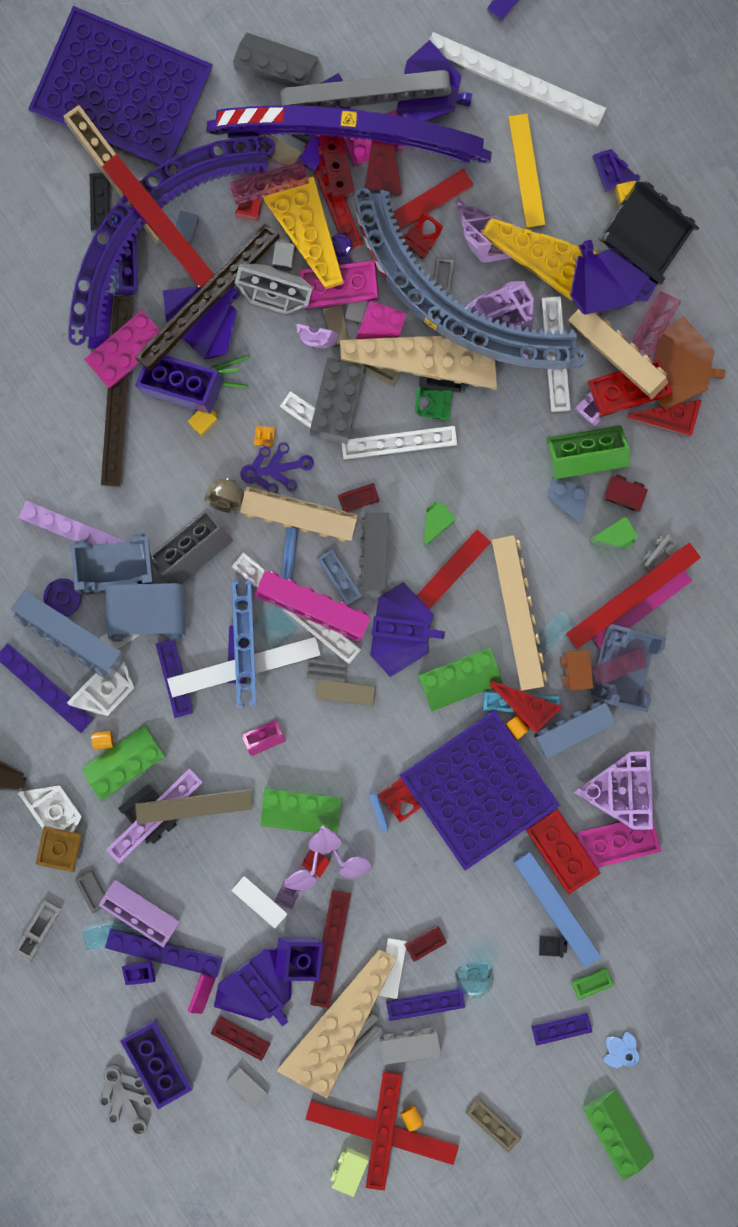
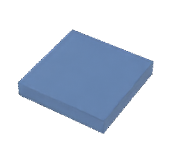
[369,792,389,833]

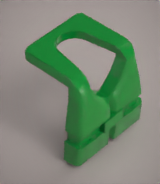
[415,387,452,421]

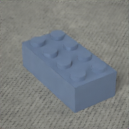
[533,701,617,759]

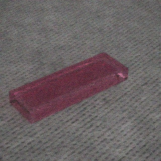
[593,649,648,685]

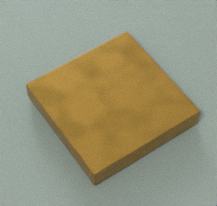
[36,826,82,872]

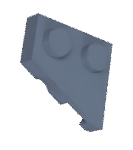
[548,478,590,523]

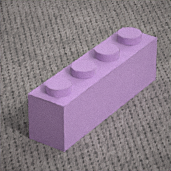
[99,880,180,948]

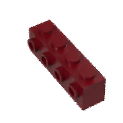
[314,134,355,200]

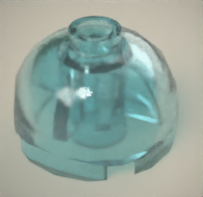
[455,962,494,999]

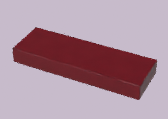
[211,1016,271,1061]

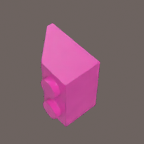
[355,301,407,339]

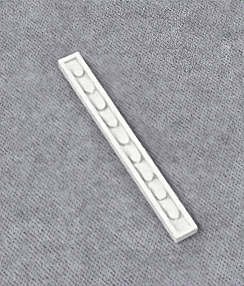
[430,32,606,127]

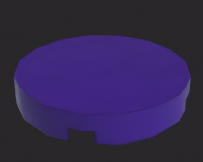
[43,578,82,616]

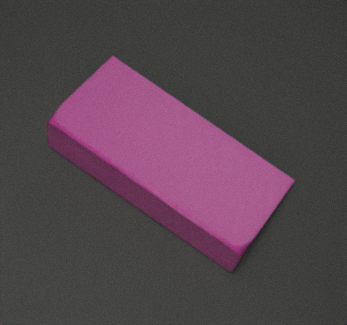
[242,720,286,756]
[187,974,216,1014]

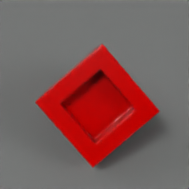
[235,197,262,222]
[301,849,331,877]

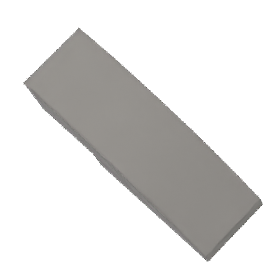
[13,900,61,963]

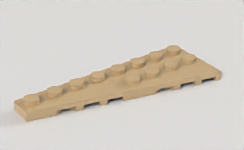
[340,335,497,390]
[277,949,397,1099]

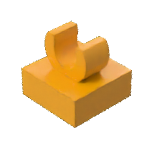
[254,426,275,448]

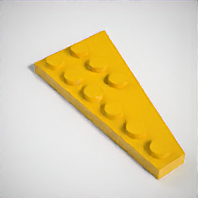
[260,176,344,289]
[481,218,601,301]

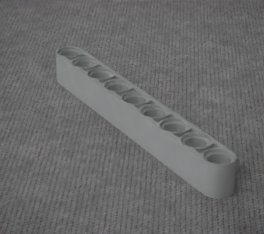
[281,70,451,108]

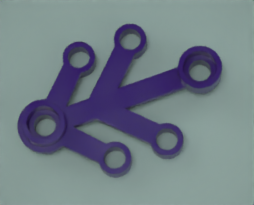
[240,442,314,494]

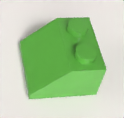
[423,501,456,547]
[589,517,638,550]

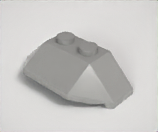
[235,264,313,314]

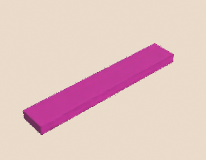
[592,571,692,650]

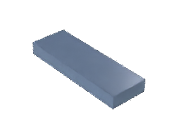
[317,548,363,606]

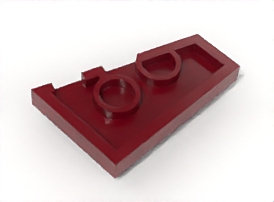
[364,140,402,195]

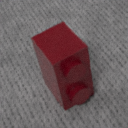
[602,474,648,513]

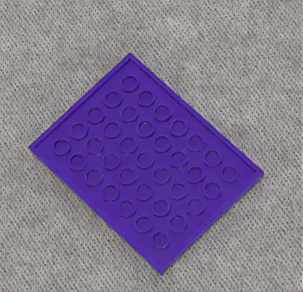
[28,6,213,170]

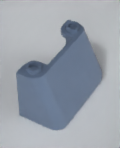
[71,534,155,595]
[106,583,186,642]
[591,625,666,712]

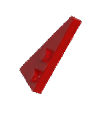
[627,400,702,437]
[489,681,562,733]

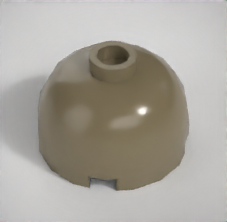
[204,478,244,513]

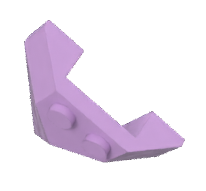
[456,199,520,263]
[464,281,534,359]
[574,751,653,830]

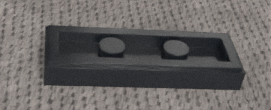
[89,173,110,231]

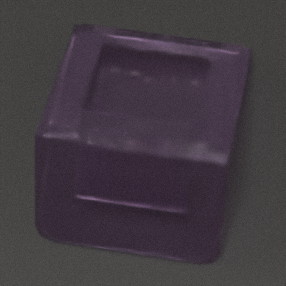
[275,881,300,910]

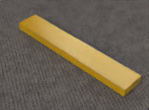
[508,113,545,229]

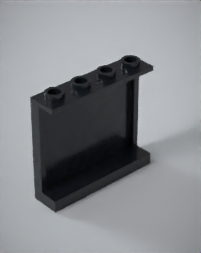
[598,181,699,285]

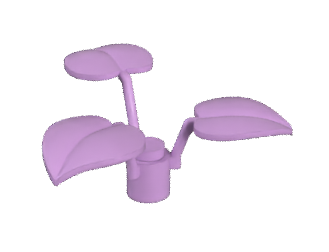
[284,826,373,891]

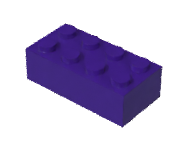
[135,356,224,414]
[120,1018,194,1109]

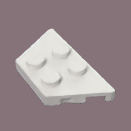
[67,649,134,717]
[18,785,83,832]

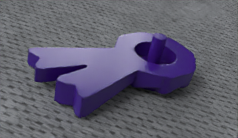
[332,233,354,265]

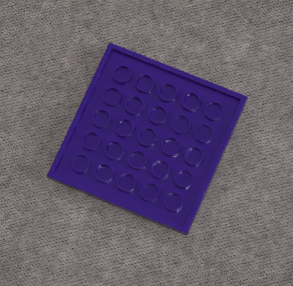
[400,710,560,871]

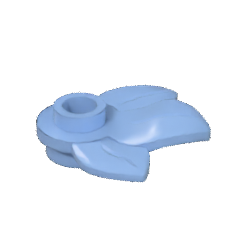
[603,1032,640,1068]

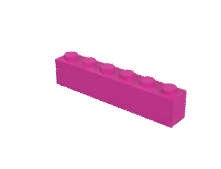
[254,571,371,642]

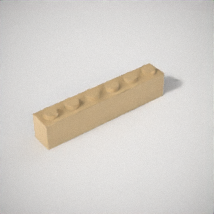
[568,309,668,399]
[240,486,358,542]

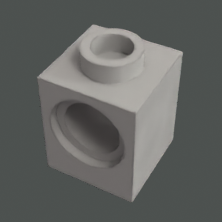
[272,240,295,271]

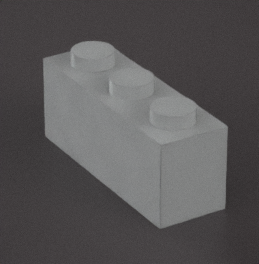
[380,1028,441,1065]

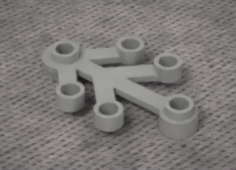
[99,1065,153,1136]

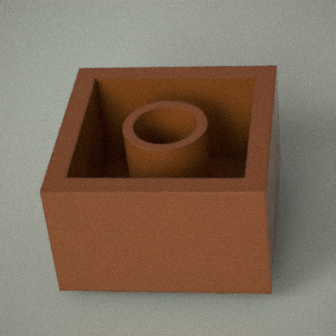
[560,650,593,691]

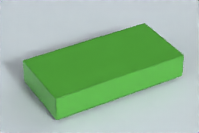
[571,967,614,1000]

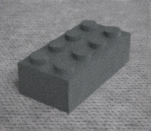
[310,357,365,444]

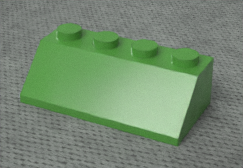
[546,425,630,479]
[418,648,503,711]
[82,725,167,801]
[261,788,341,834]
[582,1089,654,1181]

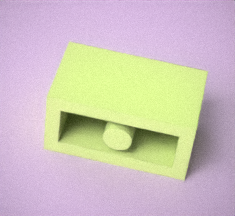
[330,1147,369,1197]

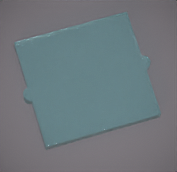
[253,605,298,648]

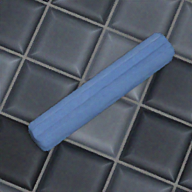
[282,527,298,580]

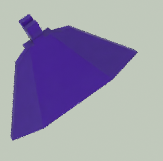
[396,40,472,122]
[570,240,649,315]
[163,286,240,359]
[370,582,445,677]
[214,948,291,1027]

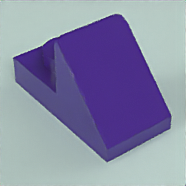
[122,960,156,985]

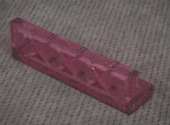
[229,161,309,204]
[631,291,681,357]

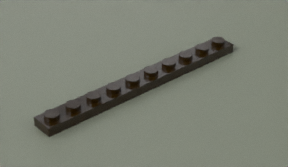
[135,224,280,371]
[101,295,134,487]

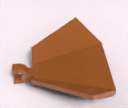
[653,316,726,410]

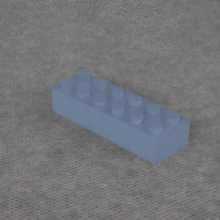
[11,590,125,679]

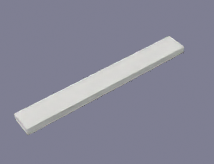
[231,552,361,664]
[167,637,321,698]

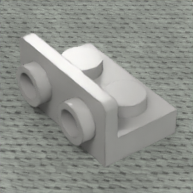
[642,534,682,571]

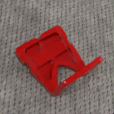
[402,211,443,259]
[378,778,421,822]

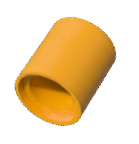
[505,715,530,740]
[91,731,114,750]
[400,1105,424,1132]

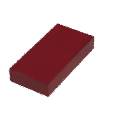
[338,483,380,512]
[404,925,447,962]

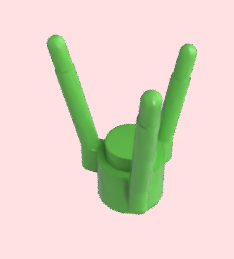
[210,355,250,389]

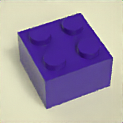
[275,937,323,981]

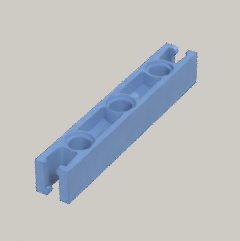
[232,581,256,708]
[513,851,601,968]

